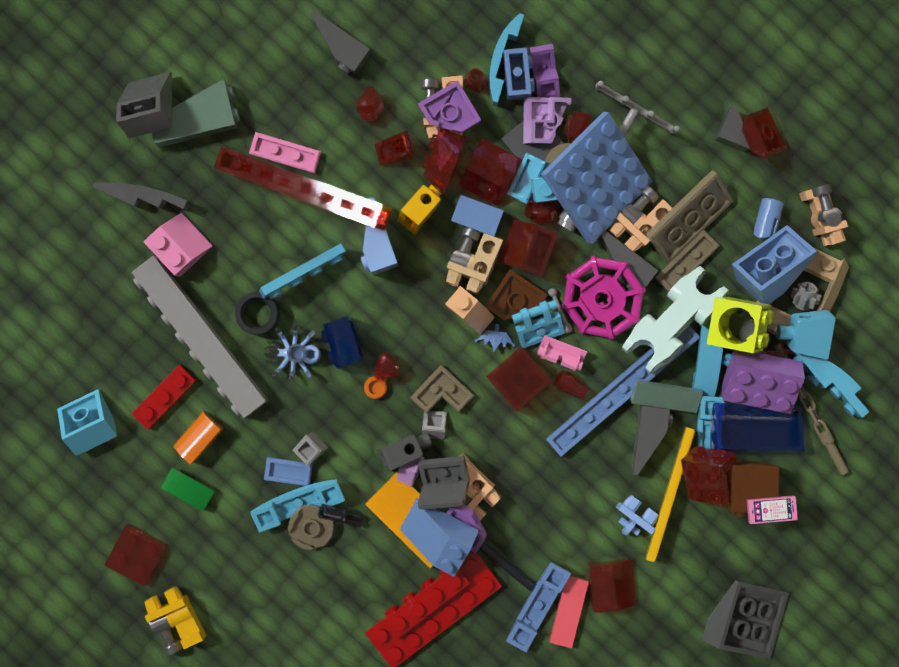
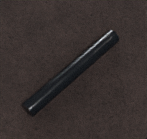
[479,542,536,592]

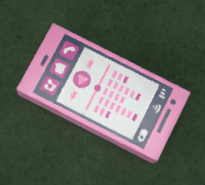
[747,495,798,524]

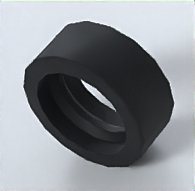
[235,291,280,335]

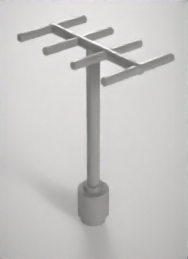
[558,81,680,232]

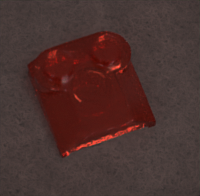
[742,108,787,159]

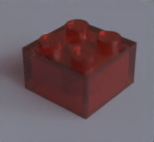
[486,346,552,412]

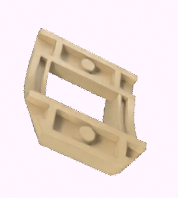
[756,248,849,335]

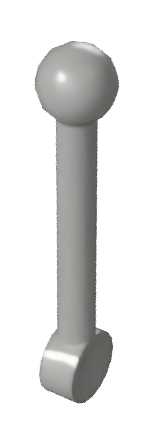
[548,288,572,333]

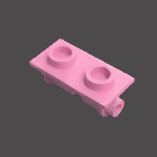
[537,335,587,371]

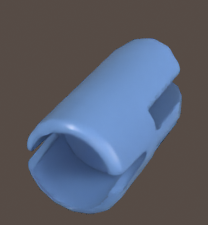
[753,198,784,241]

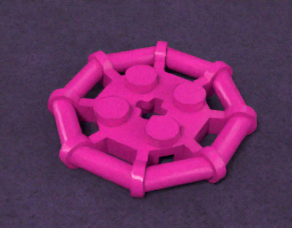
[561,255,646,340]

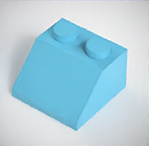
[57,389,117,456]

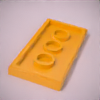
[365,471,433,568]

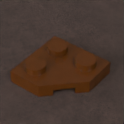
[485,269,548,320]

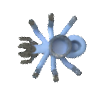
[264,325,321,381]

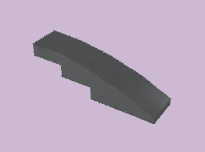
[92,182,191,211]

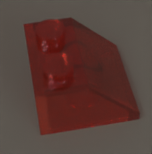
[422,128,467,194]
[587,559,637,613]

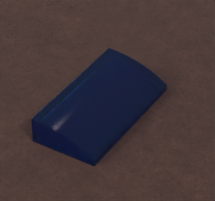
[710,403,805,454]

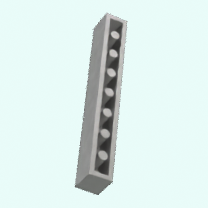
[131,256,269,418]

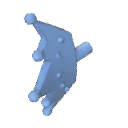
[475,324,516,352]

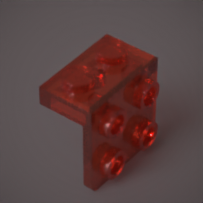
[681,446,737,507]

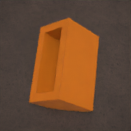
[173,411,224,464]

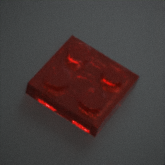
[104,524,168,587]

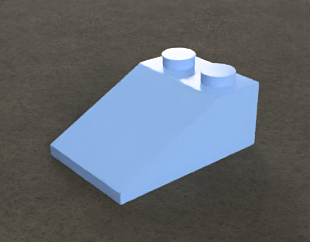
[361,197,399,275]

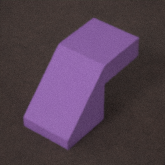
[530,44,560,98]

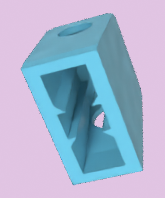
[776,310,836,359]

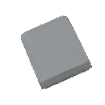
[422,410,447,439]
[292,432,328,466]

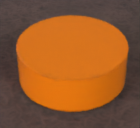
[364,376,387,399]

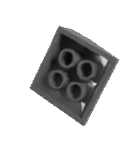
[702,580,789,659]

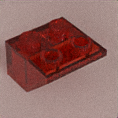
[458,138,523,206]
[498,219,558,278]

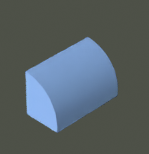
[451,195,504,236]

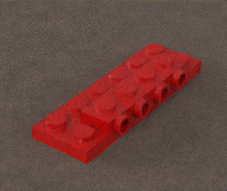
[365,551,502,667]

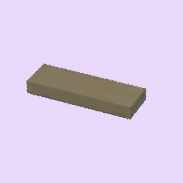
[654,230,720,293]

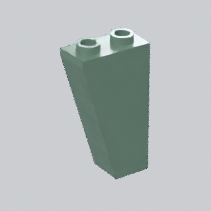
[152,80,240,147]

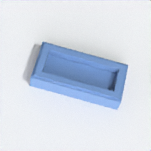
[264,457,313,486]

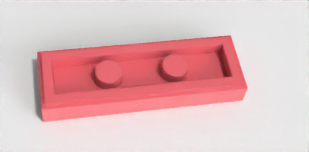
[549,576,589,648]

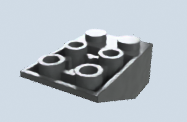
[116,71,172,138]

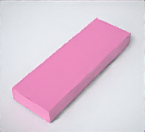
[249,132,322,174]

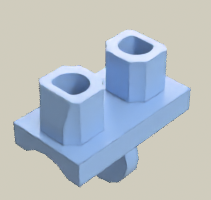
[616,495,659,536]

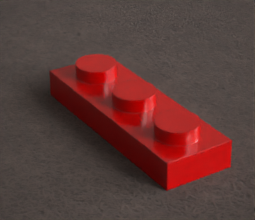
[131,365,197,430]

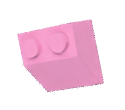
[143,213,213,277]

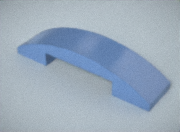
[506,562,571,652]

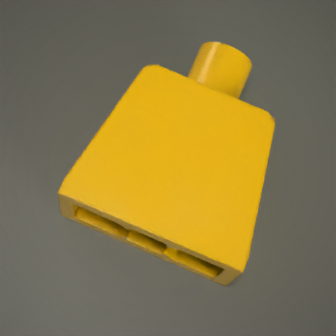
[397,181,445,235]

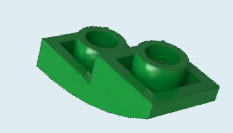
[160,468,215,511]

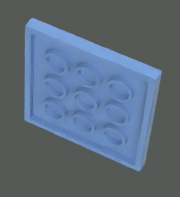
[541,112,652,244]

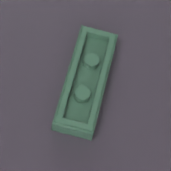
[630,380,703,413]

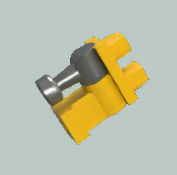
[144,586,207,656]

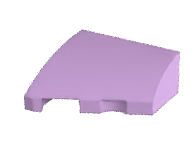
[523,97,571,144]

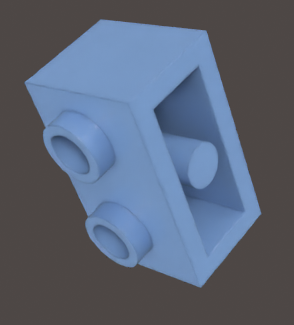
[503,48,535,101]

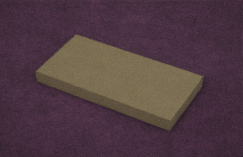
[646,170,734,264]

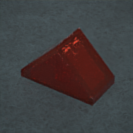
[375,131,414,166]

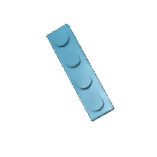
[259,243,345,299]

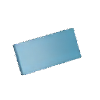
[507,152,548,204]

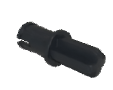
[318,504,363,527]

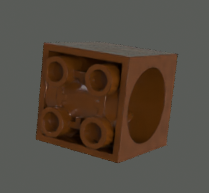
[722,462,779,517]

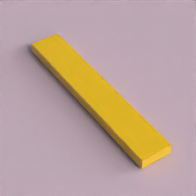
[645,427,695,562]

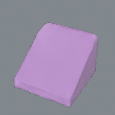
[396,456,424,486]

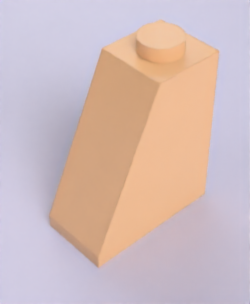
[445,286,495,335]

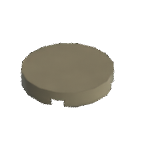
[288,504,334,550]

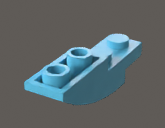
[790,351,869,418]

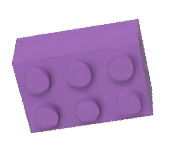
[722,350,805,414]

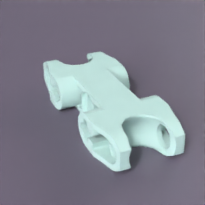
[622,266,729,374]

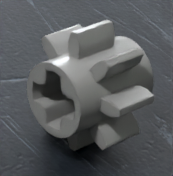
[790,282,821,310]

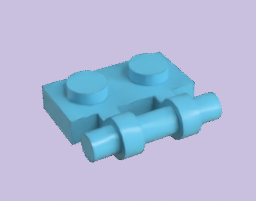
[511,300,565,349]

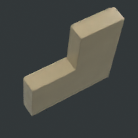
[410,365,474,414]

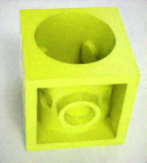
[707,297,774,353]

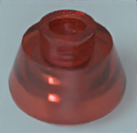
[374,351,401,381]

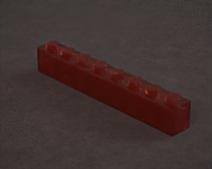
[214,146,392,231]

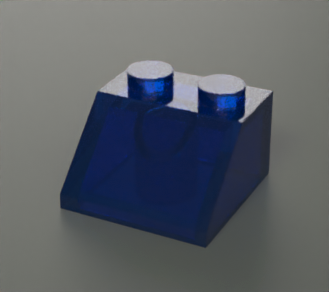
[321,316,364,369]

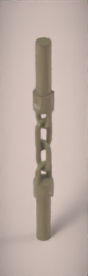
[773,343,849,475]

